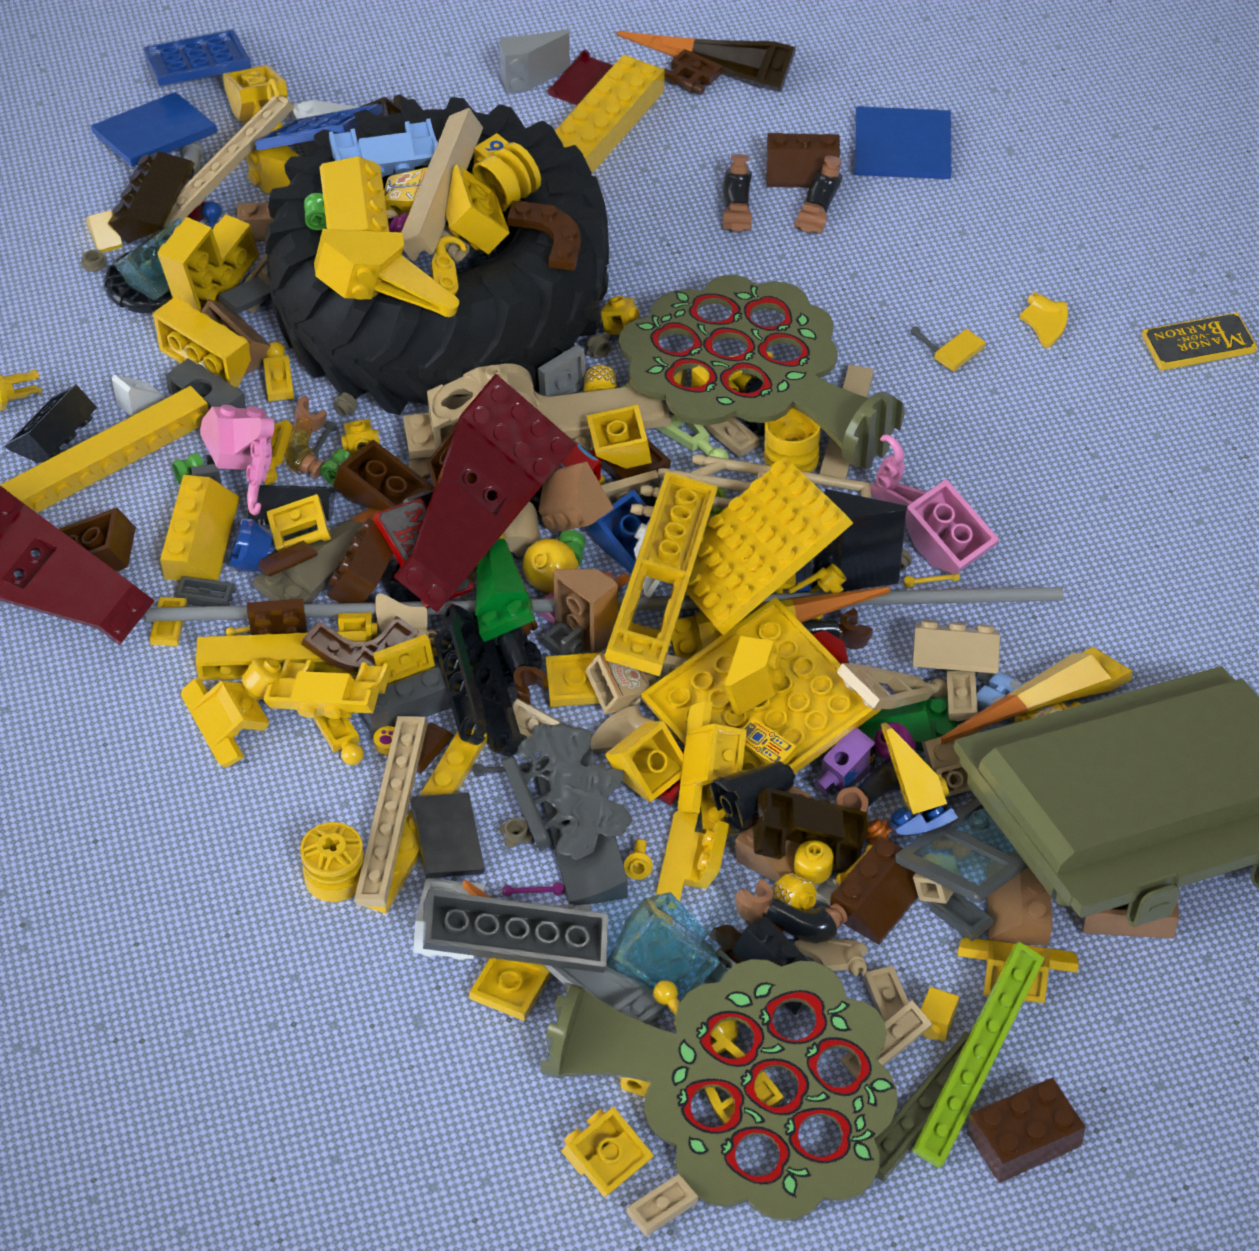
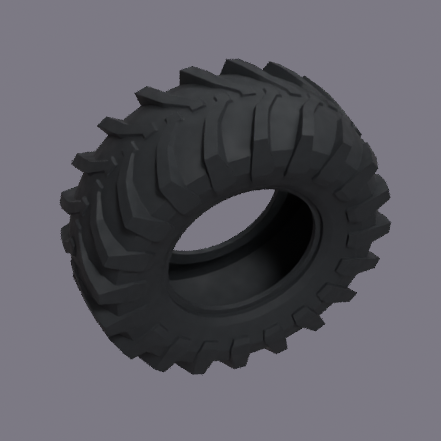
[265,97,609,415]

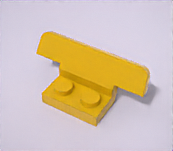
[352,634,450,684]
[181,678,270,768]
[678,701,747,814]
[656,810,729,907]
[957,937,1079,1004]

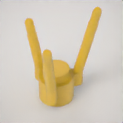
[788,564,846,620]

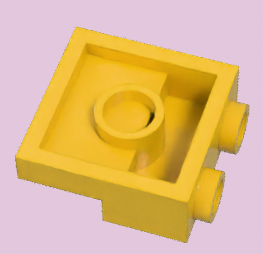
[561,1106,654,1198]

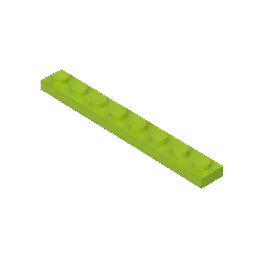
[912,941,1045,1168]

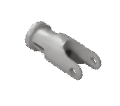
[182,142,204,179]

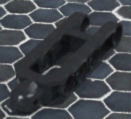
[434,604,521,757]

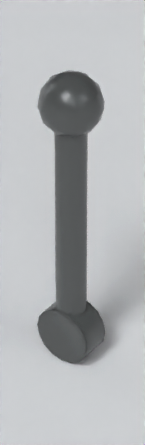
[910,326,939,353]
[309,421,336,458]
[473,763,531,777]

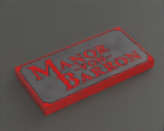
[372,498,474,609]

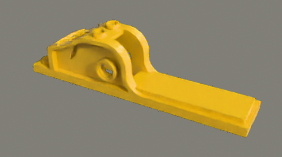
[605,471,718,676]

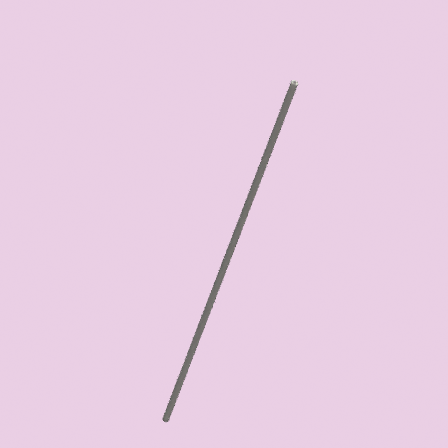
[146,587,1063,622]

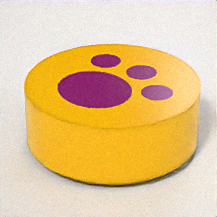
[373,726,395,755]

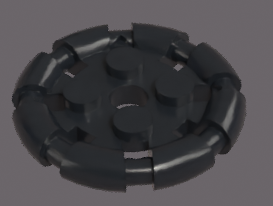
[104,246,173,313]

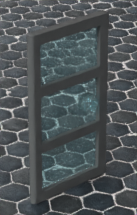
[896,798,1028,903]

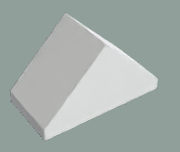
[112,375,164,416]

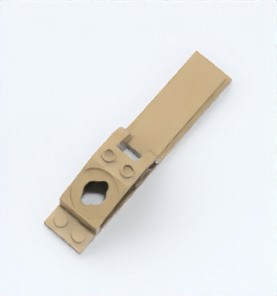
[403,364,671,459]

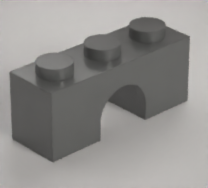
[166,358,246,410]

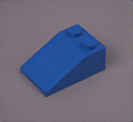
[586,489,651,574]

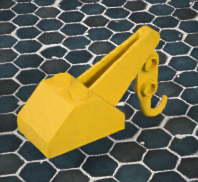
[222,64,288,132]
[314,229,466,317]

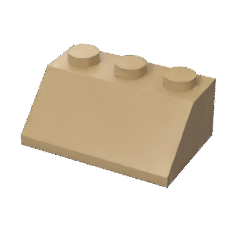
[912,619,1000,674]

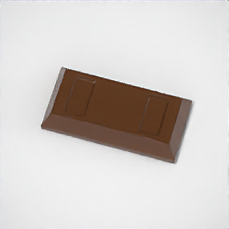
[258,540,318,577]
[417,722,454,774]

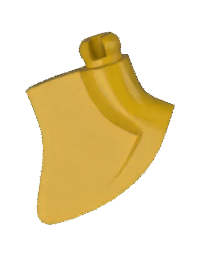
[1019,292,1068,348]

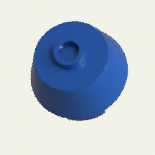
[228,519,275,572]

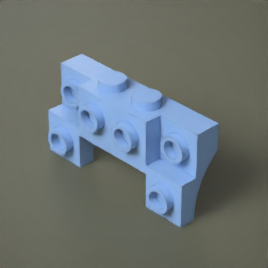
[329,119,438,177]

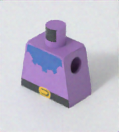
[815,727,875,795]

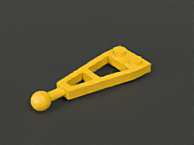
[653,980,784,1124]

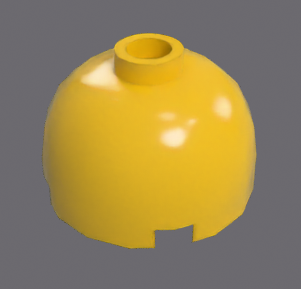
[522,538,579,594]

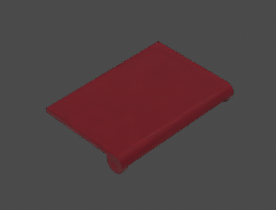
[547,50,613,106]

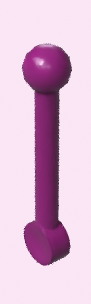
[502,882,564,897]

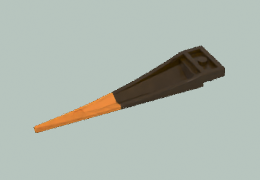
[617,31,796,92]

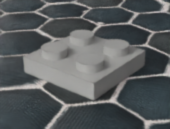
[538,344,586,397]

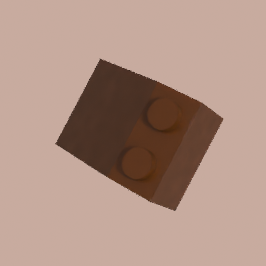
[333,440,434,511]
[59,507,136,571]

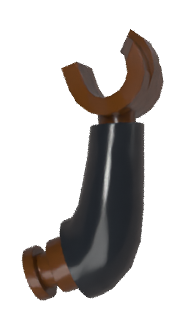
[802,608,873,649]
[498,620,549,705]

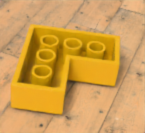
[157,214,260,312]

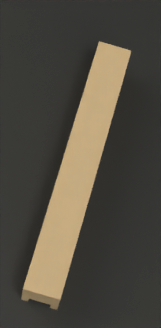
[401,108,483,261]

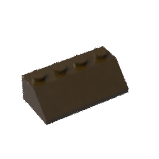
[108,151,195,244]

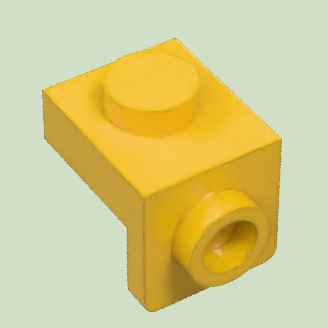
[338,612,378,641]

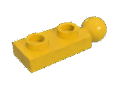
[263,341,294,402]
[313,716,364,766]

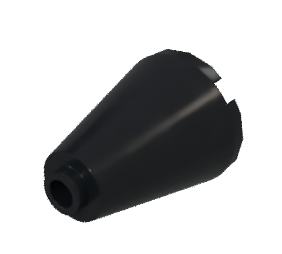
[710,761,795,833]

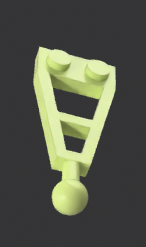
[620,382,729,459]

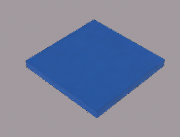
[143,30,252,86]
[91,92,218,167]
[255,103,384,150]
[854,106,952,179]

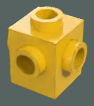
[601,296,640,335]
[341,419,380,455]

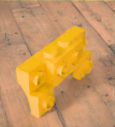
[264,659,391,719]

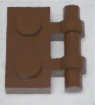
[664,49,723,95]

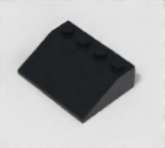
[812,489,907,592]

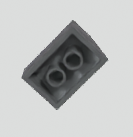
[360,666,451,737]

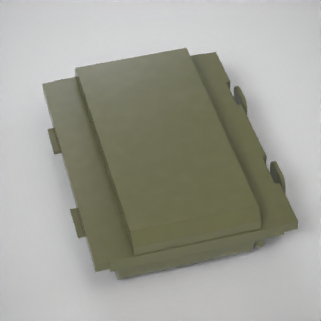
[953,666,1259,927]

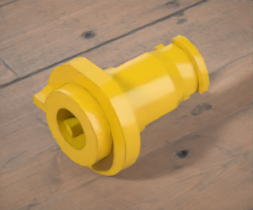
[0,369,42,411]

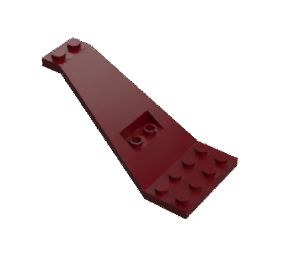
[394,373,577,613]
[0,486,155,645]

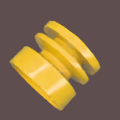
[472,142,541,211]
[764,407,821,472]
[300,822,364,902]

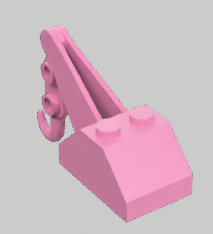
[200,405,274,516]
[870,434,1000,575]

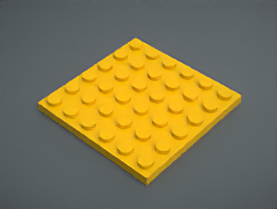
[686,457,853,636]
[640,597,881,774]

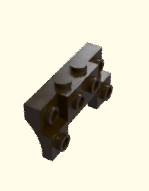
[753,788,868,874]

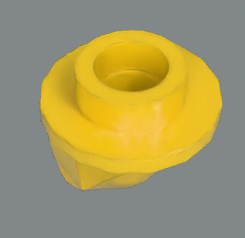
[624,839,653,880]

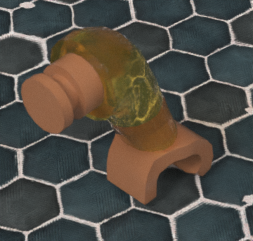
[285,396,327,479]

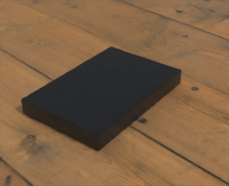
[410,793,485,879]

